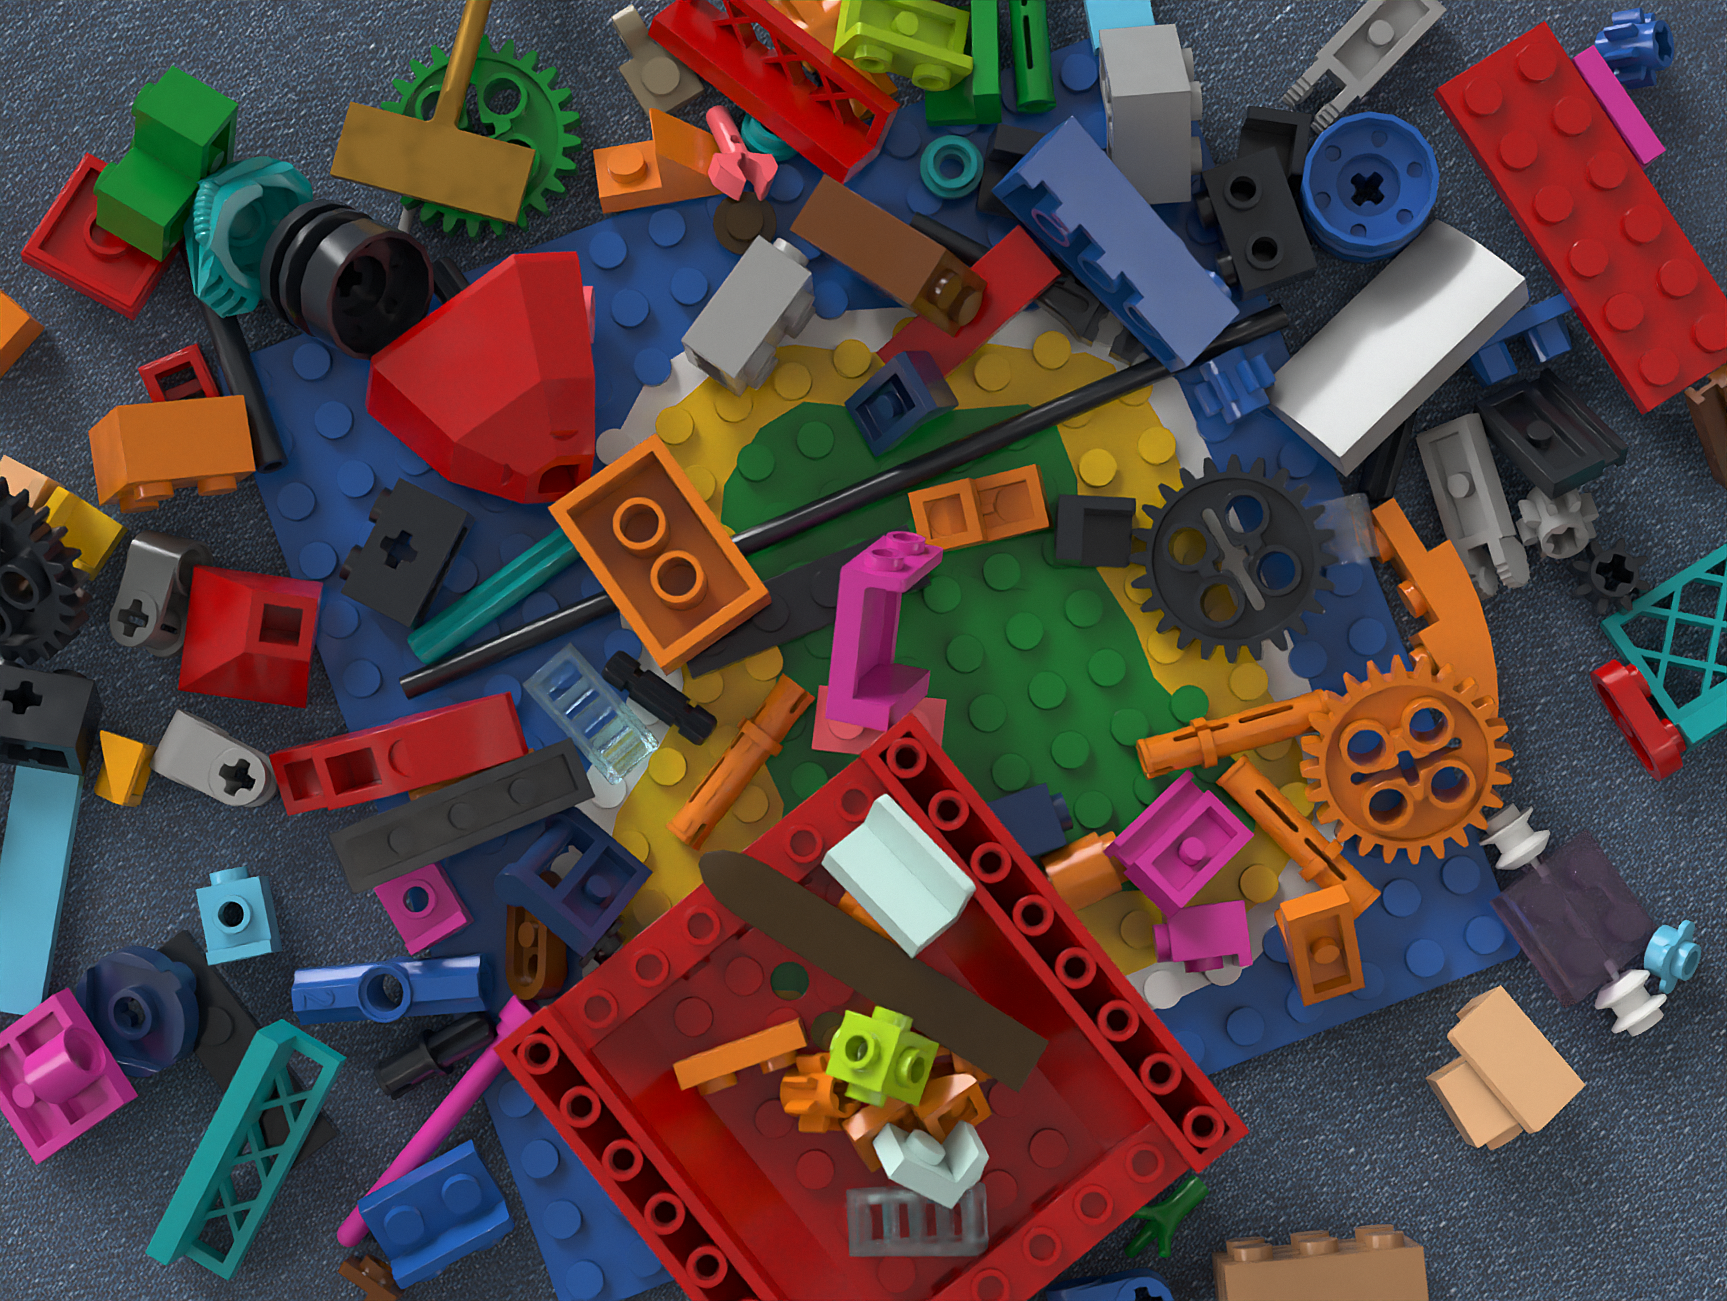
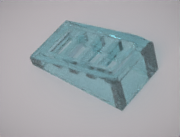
[522,643,659,785]
[846,1183,988,1256]

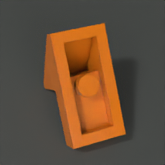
[593,108,724,214]
[1274,884,1365,1007]

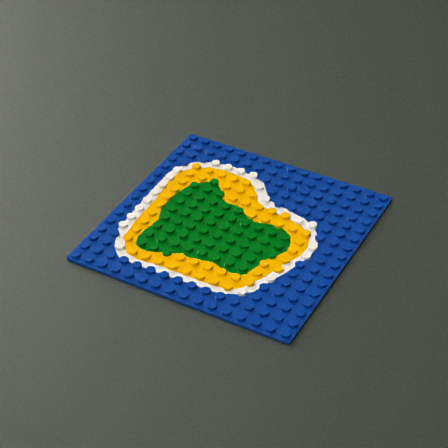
[217,19,1521,1301]

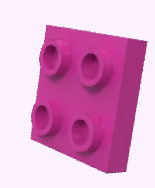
[0,988,138,1165]

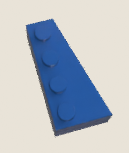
[991,115,1240,373]

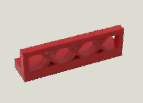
[648,0,900,185]

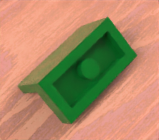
[925,0,1002,126]

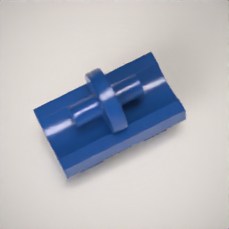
[1466,287,1572,389]

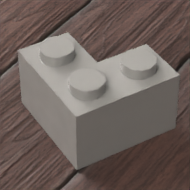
[1099,24,1202,204]

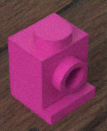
[373,861,475,956]
[1152,900,1253,973]

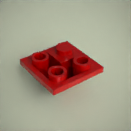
[178,564,324,709]

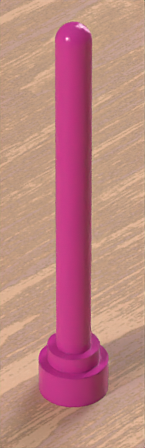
[337,994,542,1247]

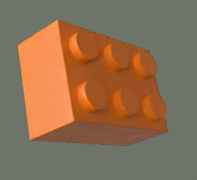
[548,433,772,676]

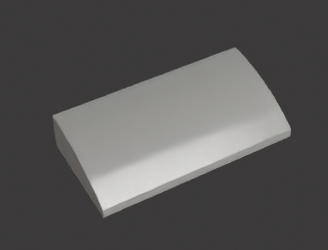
[1265,219,1529,477]

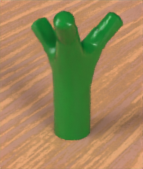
[1124,1175,1209,1258]

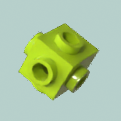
[825,1006,939,1108]

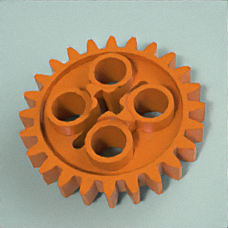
[1299,655,1514,865]

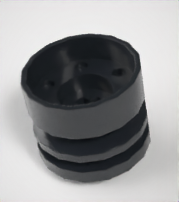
[259,198,434,361]

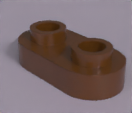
[505,870,568,1000]

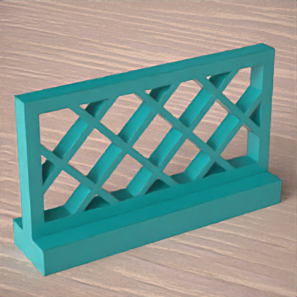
[1600,543,1727,755]

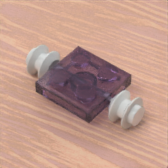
[1478,803,1667,1037]

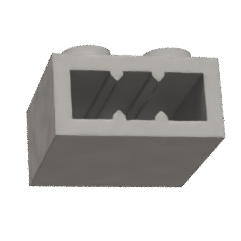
[681,235,816,398]

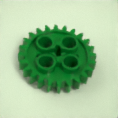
[380,35,583,243]

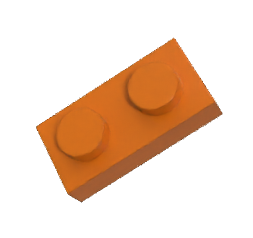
[673,1017,809,1096]

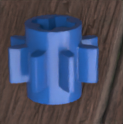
[1595,7,1674,90]
[1194,346,1277,425]

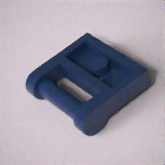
[493,806,653,957]

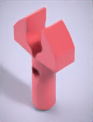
[706,105,778,201]

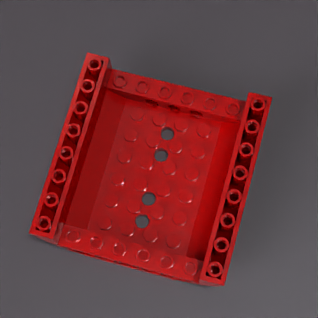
[492,711,1250,1301]

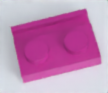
[1571,45,1666,171]
[1103,769,1254,919]

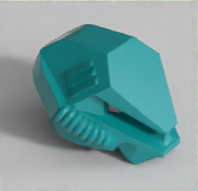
[183,156,313,318]

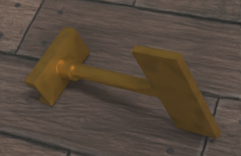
[330,0,536,225]

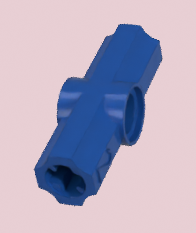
[291,953,495,1025]

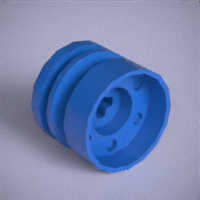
[1298,111,1440,264]

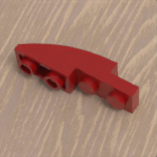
[269,691,529,816]

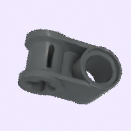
[109,530,213,659]

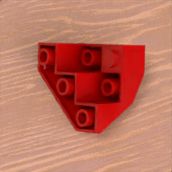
[365,251,595,504]

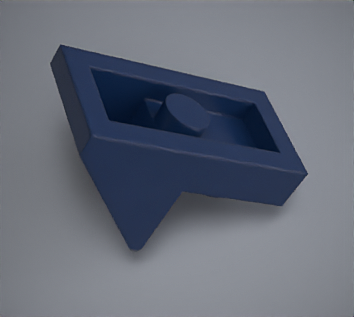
[844,351,959,457]

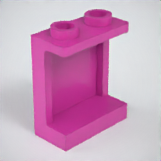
[825,531,943,731]

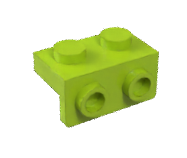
[833,0,974,91]

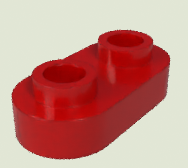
[1590,659,1686,781]

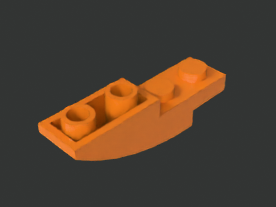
[1363,497,1499,740]

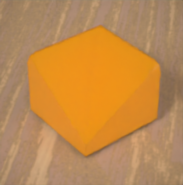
[94,730,157,807]

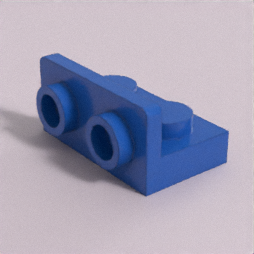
[357,1139,515,1289]

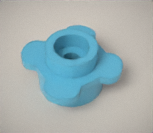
[1644,920,1701,994]

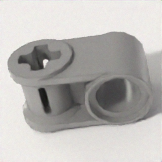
[148,708,279,808]

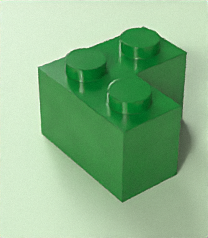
[93,65,238,262]

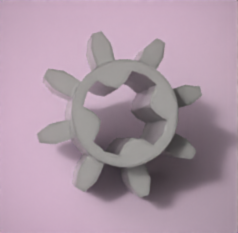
[1515,486,1599,559]

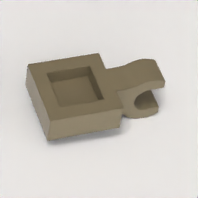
[611,4,705,124]

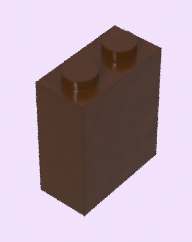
[789,174,988,337]

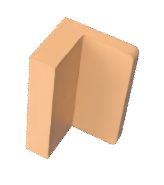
[1448,985,1585,1134]

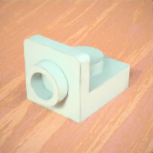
[872,1120,989,1209]

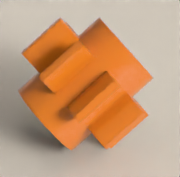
[780,1053,861,1133]

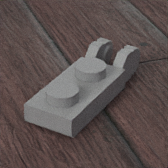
[1281,0,1447,135]
[1416,413,1531,601]

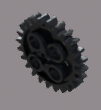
[1128,454,1340,664]
[0,476,93,665]

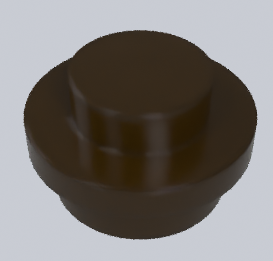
[713,191,777,256]

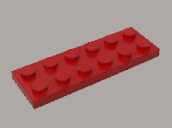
[1433,21,1727,415]

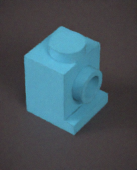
[196,866,283,966]

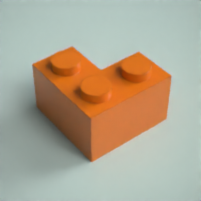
[88,395,256,513]

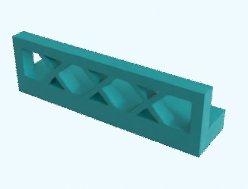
[145,1019,347,1281]

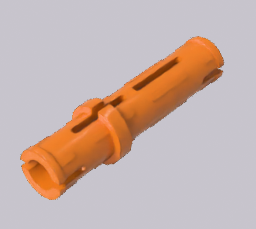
[665,673,815,851]
[1136,688,1331,780]
[1216,754,1381,920]

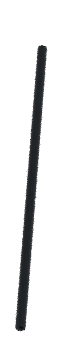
[399,303,1289,700]

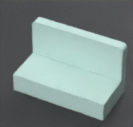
[821,794,976,958]

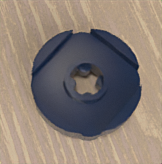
[76,945,199,1077]

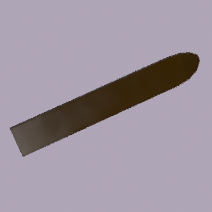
[698,850,1049,1093]

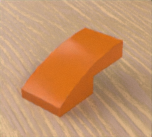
[908,464,1054,552]
[841,1072,992,1173]

